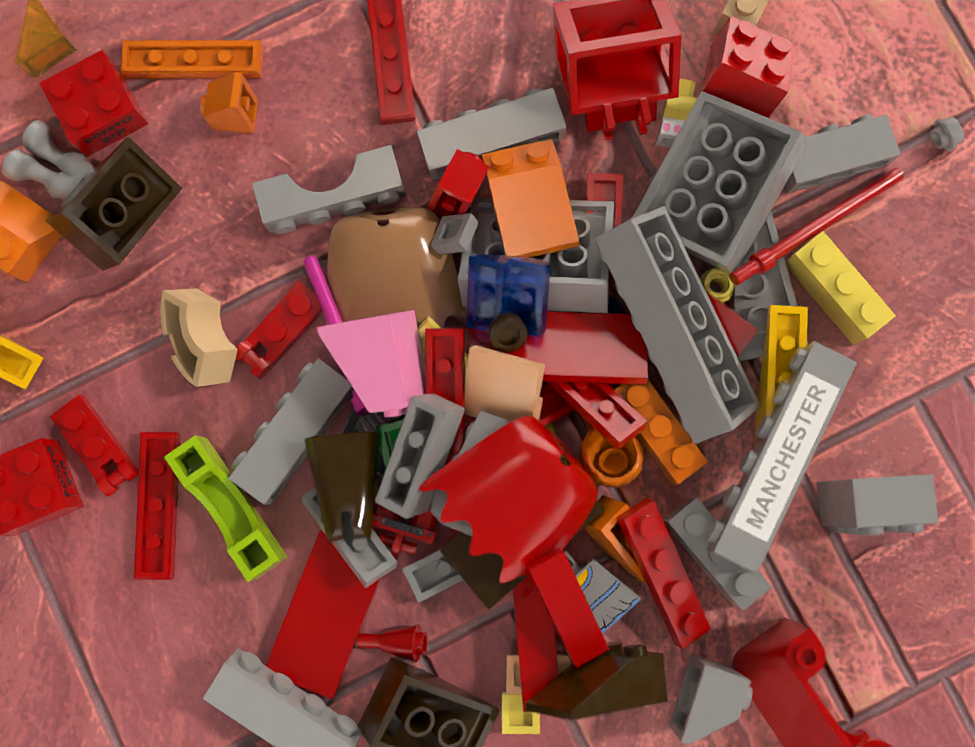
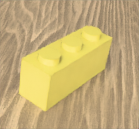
[785,231,896,345]

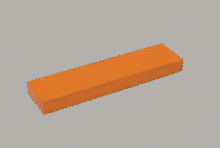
[120,40,263,78]

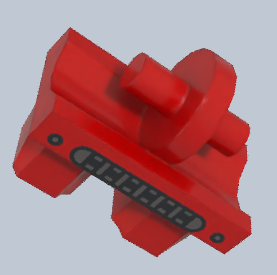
[373,505,438,561]

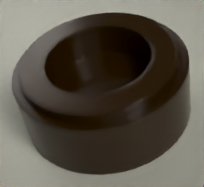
[488,313,527,353]

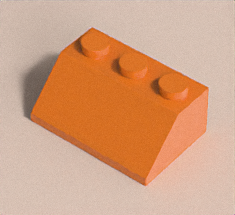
[0,180,62,283]

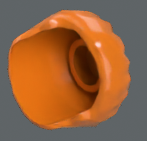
[580,428,643,488]

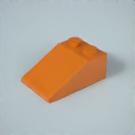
[482,139,580,262]

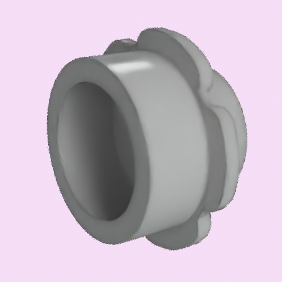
[930,117,964,151]

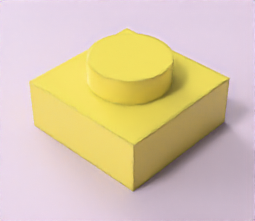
[502,692,540,734]

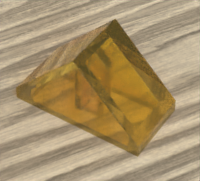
[15,0,77,78]

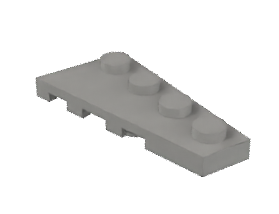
[734,211,808,363]

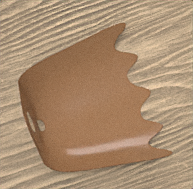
[326,207,469,329]

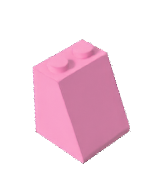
[317,310,426,418]

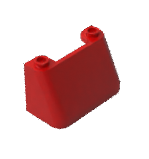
[732,618,892,747]

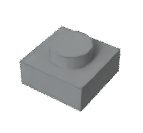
[430,213,479,254]

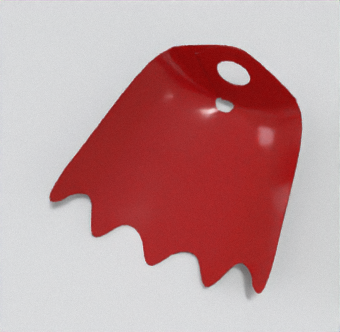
[419,416,598,598]

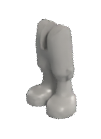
[2,120,96,199]

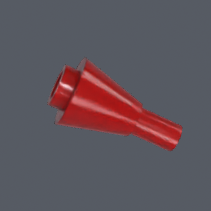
[357,624,428,663]

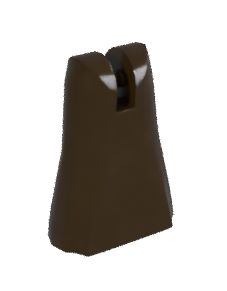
[304,431,380,542]

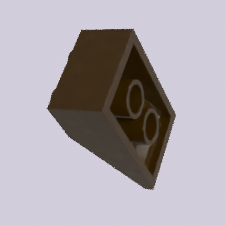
[46,137,183,271]
[525,642,668,721]
[358,657,500,747]

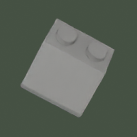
[669,654,753,745]

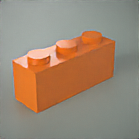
[614,379,708,485]

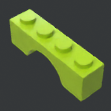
[164,435,288,582]

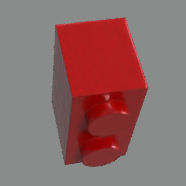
[427,149,490,219]

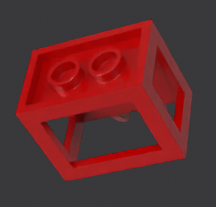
[553,0,682,141]

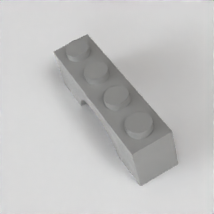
[252,145,405,234]

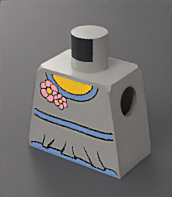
[565,551,641,634]

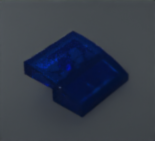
[466,254,551,337]

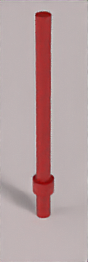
[729,168,904,286]

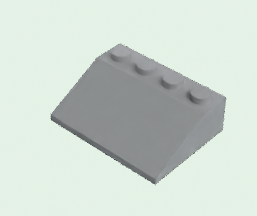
[632,91,806,274]
[458,198,614,313]

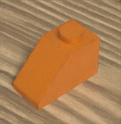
[200,72,258,134]
[584,495,645,582]

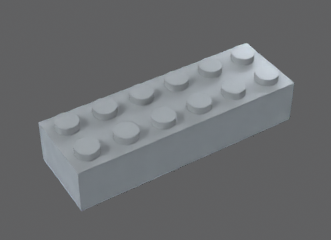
[595,206,760,444]

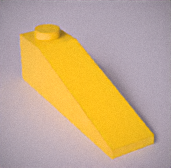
[754,305,808,450]

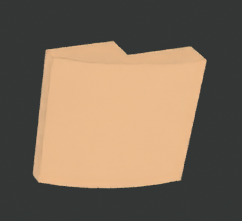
[465,345,545,421]

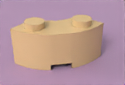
[161,288,238,387]

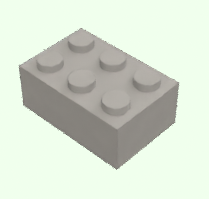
[817,474,938,535]

